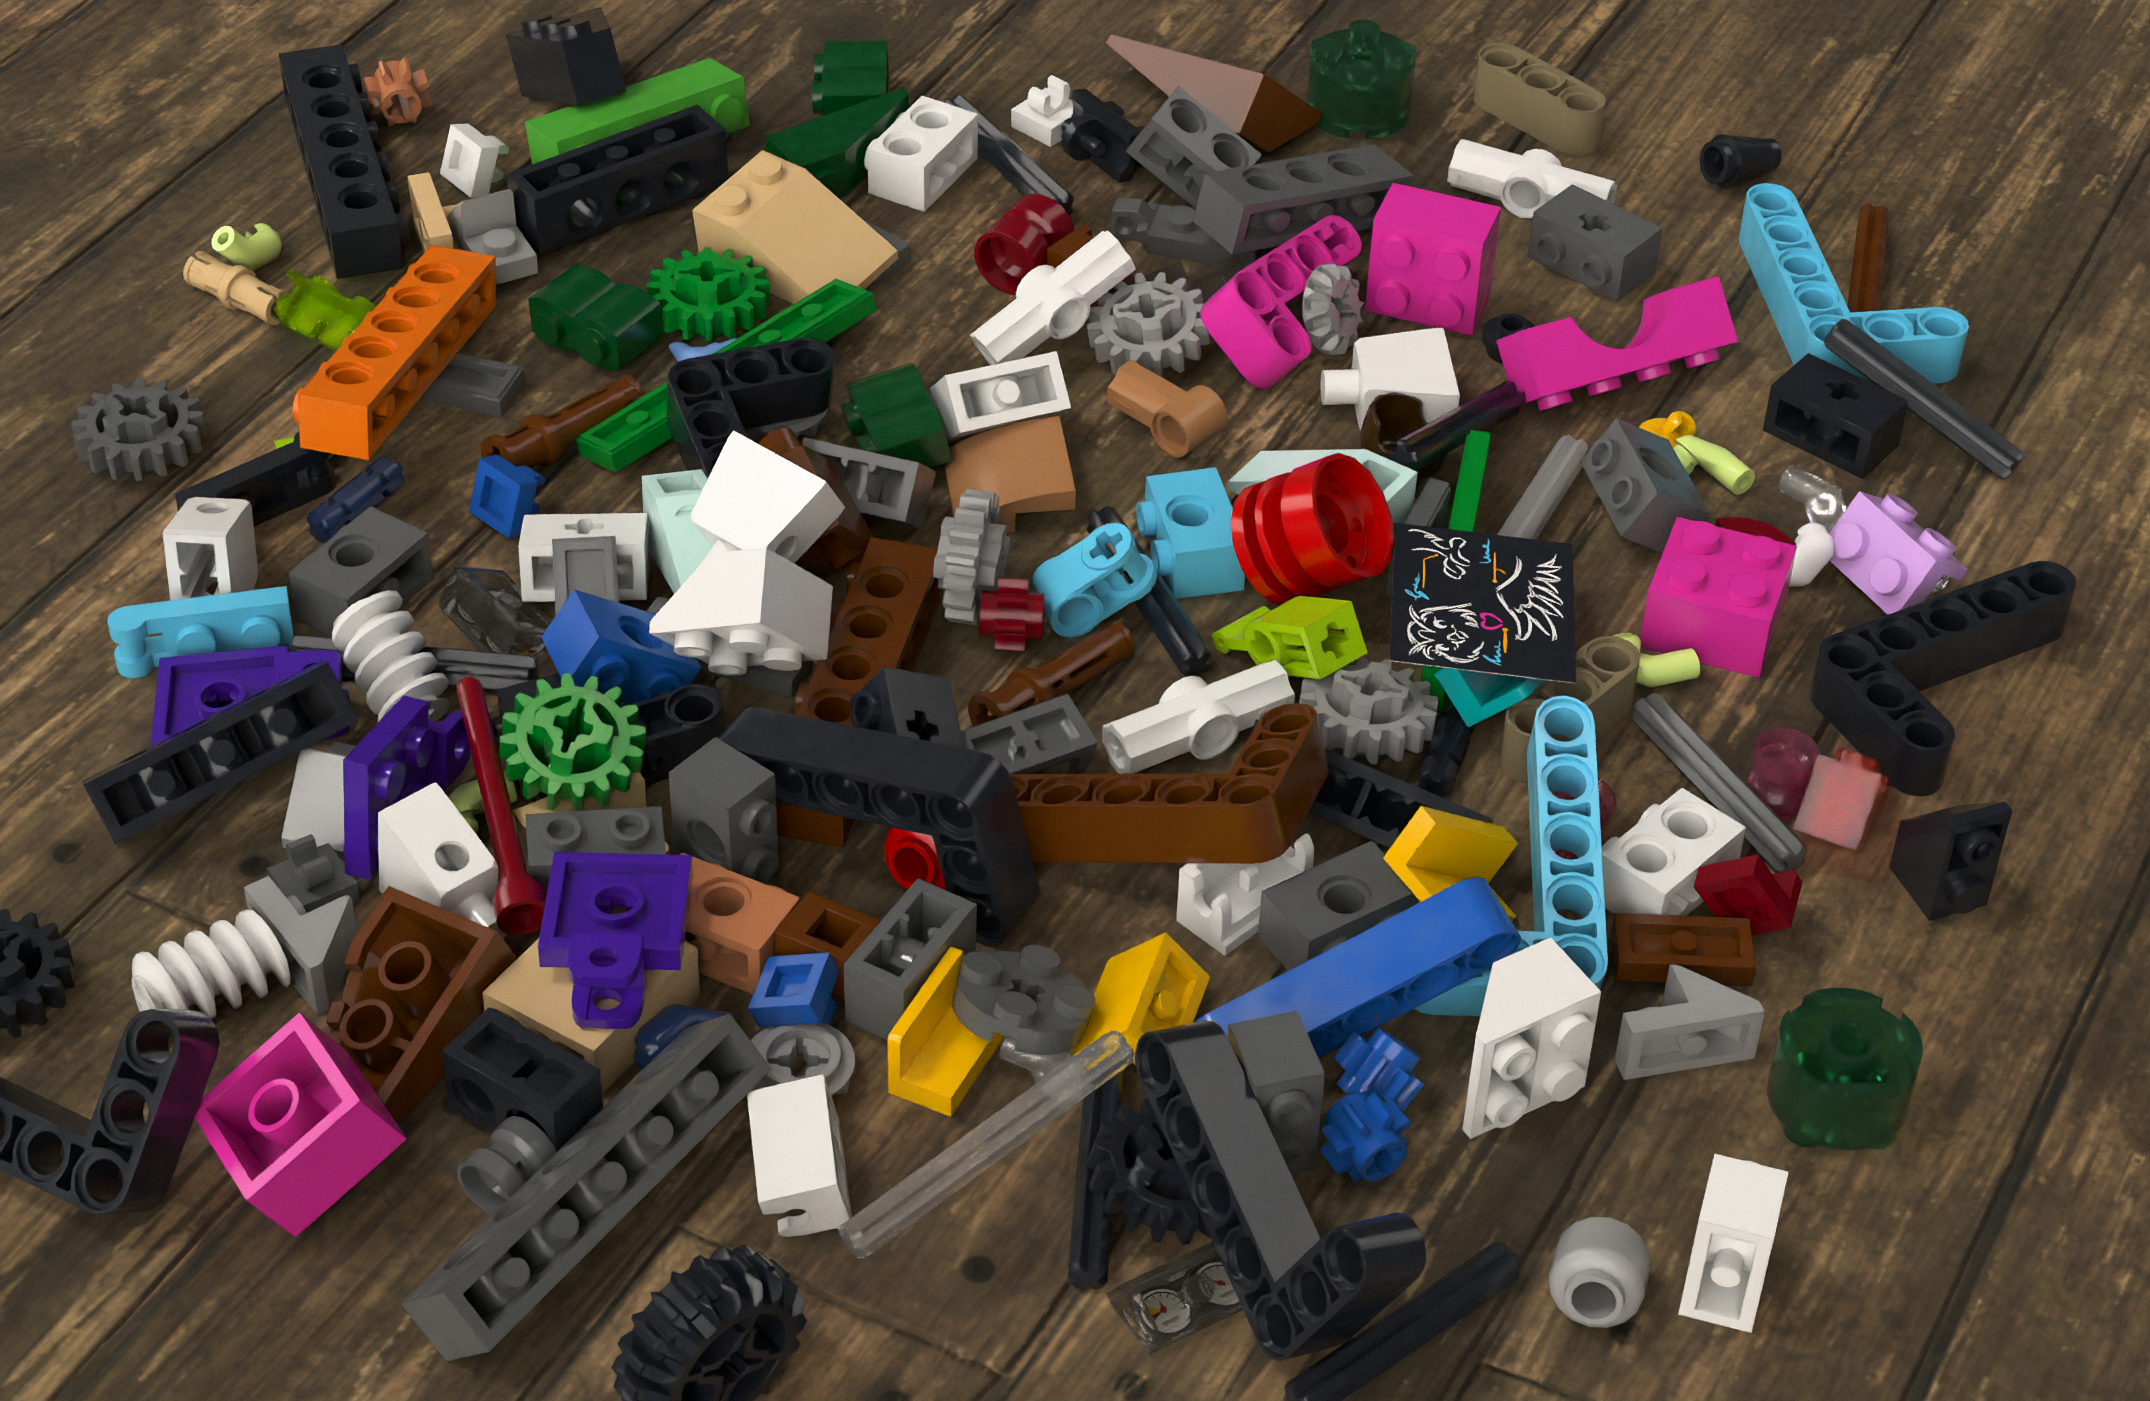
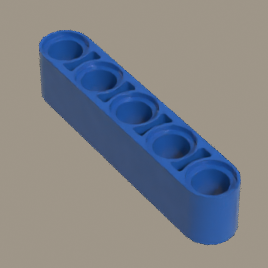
[1196,877,1521,1059]

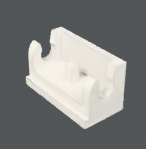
[1176,833,1314,956]
[747,1074,853,1237]

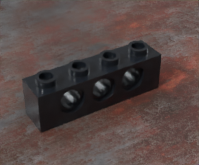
[507,105,728,256]
[82,661,358,844]

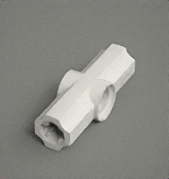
[1447,139,1617,219]
[970,230,1136,365]
[1102,660,1295,774]

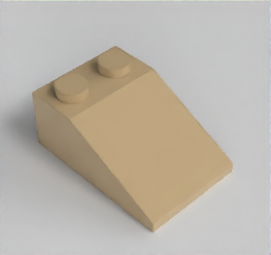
[692,150,898,304]

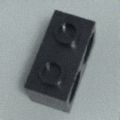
[442,1007,603,1152]

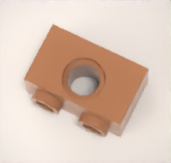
[680,853,800,994]

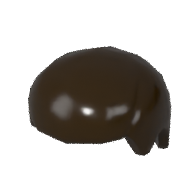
[1360,392,1448,480]

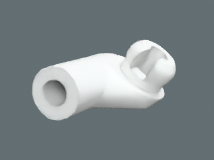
[1789,523,1834,587]

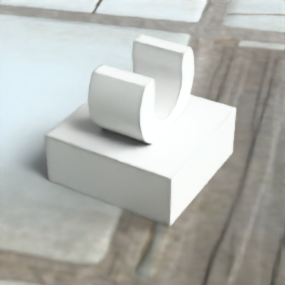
[1011,75,1073,147]
[440,123,510,198]

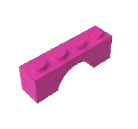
[1496,276,1738,411]

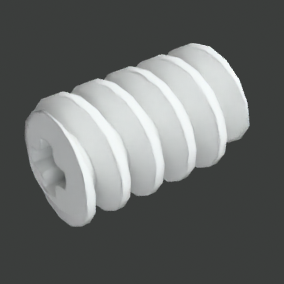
[332,590,451,722]
[131,909,290,1019]

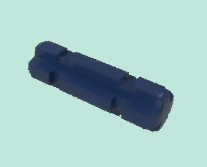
[307,456,404,543]

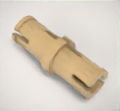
[183,251,292,325]

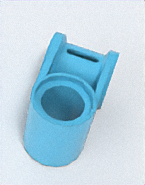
[1031,523,1158,637]

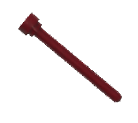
[456,676,547,936]

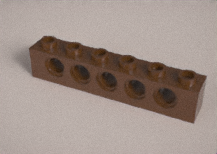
[776,537,943,848]

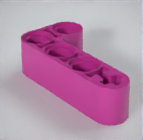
[1200,215,1362,389]

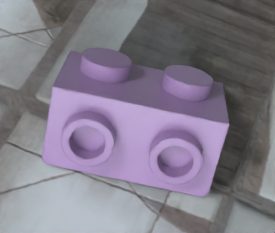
[1829,491,1968,615]

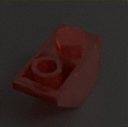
[1793,748,1893,854]

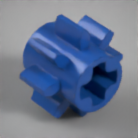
[1334,1027,1424,1111]
[1320,1092,1411,1182]

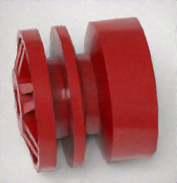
[1230,453,1394,605]

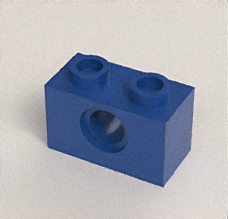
[541,589,702,703]

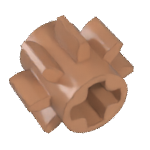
[363,57,432,127]

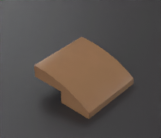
[943,416,1076,533]

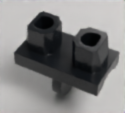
[1061,89,1145,183]

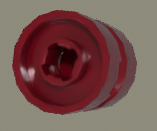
[974,193,1075,295]

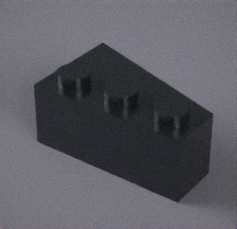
[505,7,626,106]

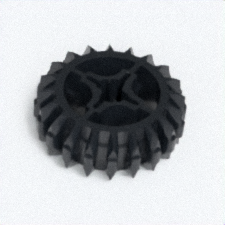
[611,1244,807,1401]

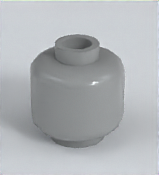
[1549,1217,1650,1328]

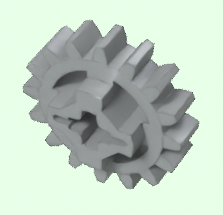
[1087,272,1211,378]
[933,488,1010,626]
[1299,656,1438,764]

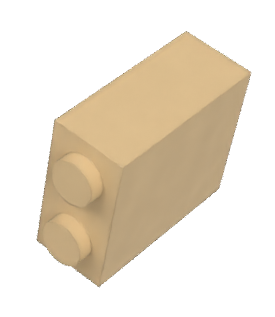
[482,906,700,1094]

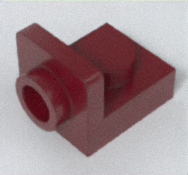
[1693,854,1803,935]

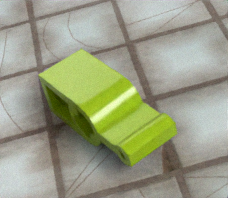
[1212,596,1368,680]

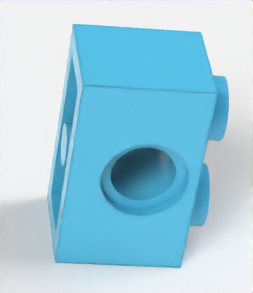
[1136,467,1245,599]

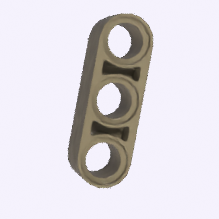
[1473,42,1606,157]
[1499,636,1640,783]

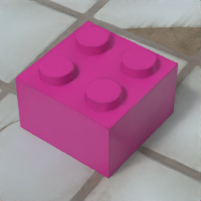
[1365,183,1501,336]
[1640,517,1797,678]
[195,1012,407,1237]

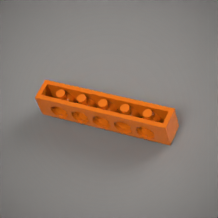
[292,245,496,460]

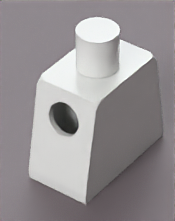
[1320,328,1460,431]
[691,430,845,567]
[163,497,258,601]
[378,782,507,939]

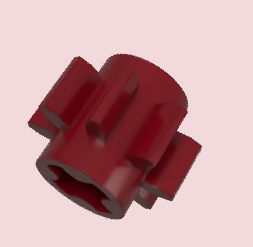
[979,577,1045,653]

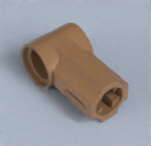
[1107,360,1228,458]

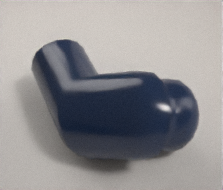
[633,1004,733,1070]

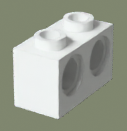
[864,96,978,212]
[1602,788,1746,916]

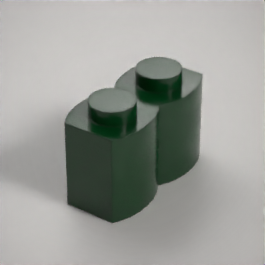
[812,39,889,116]
[528,265,663,370]
[840,362,952,468]

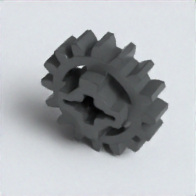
[71,379,207,481]

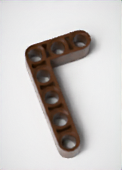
[1010,703,1329,864]

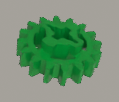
[646,247,770,342]
[500,673,646,811]

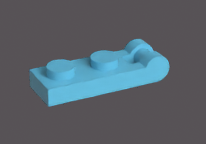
[107,586,294,678]

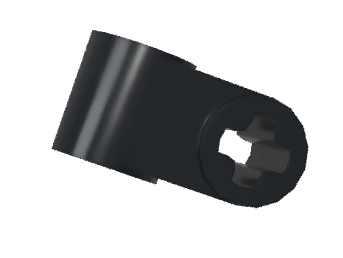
[620,684,725,787]

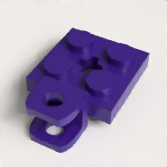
[151,646,351,746]
[343,696,471,880]
[538,852,693,1029]

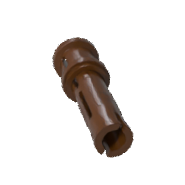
[481,375,644,468]
[968,621,1135,727]

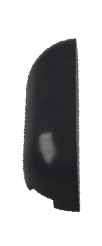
[1252,719,1494,848]

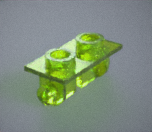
[275,269,376,351]

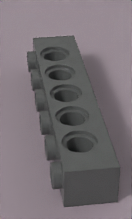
[400,1013,772,1361]

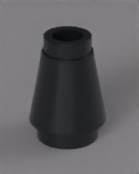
[1699,134,1781,188]

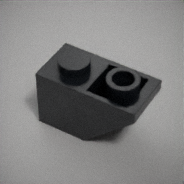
[1889,802,2012,921]

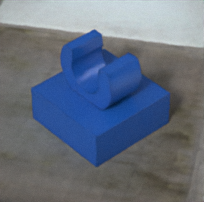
[469,455,545,539]
[748,952,840,1027]

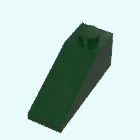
[765,88,909,199]

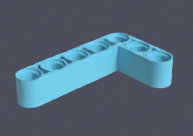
[1739,183,1969,384]
[1414,695,1608,1016]

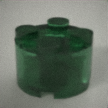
[1307,19,1416,139]
[1767,988,1923,1150]

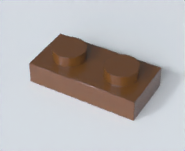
[1611,913,1756,986]

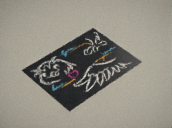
[1389,523,1576,684]

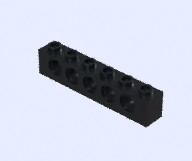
[278,44,410,279]

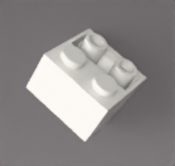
[649,548,833,675]
[1462,937,1601,1139]

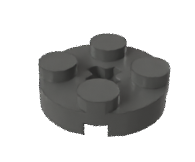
[952,945,1095,1055]

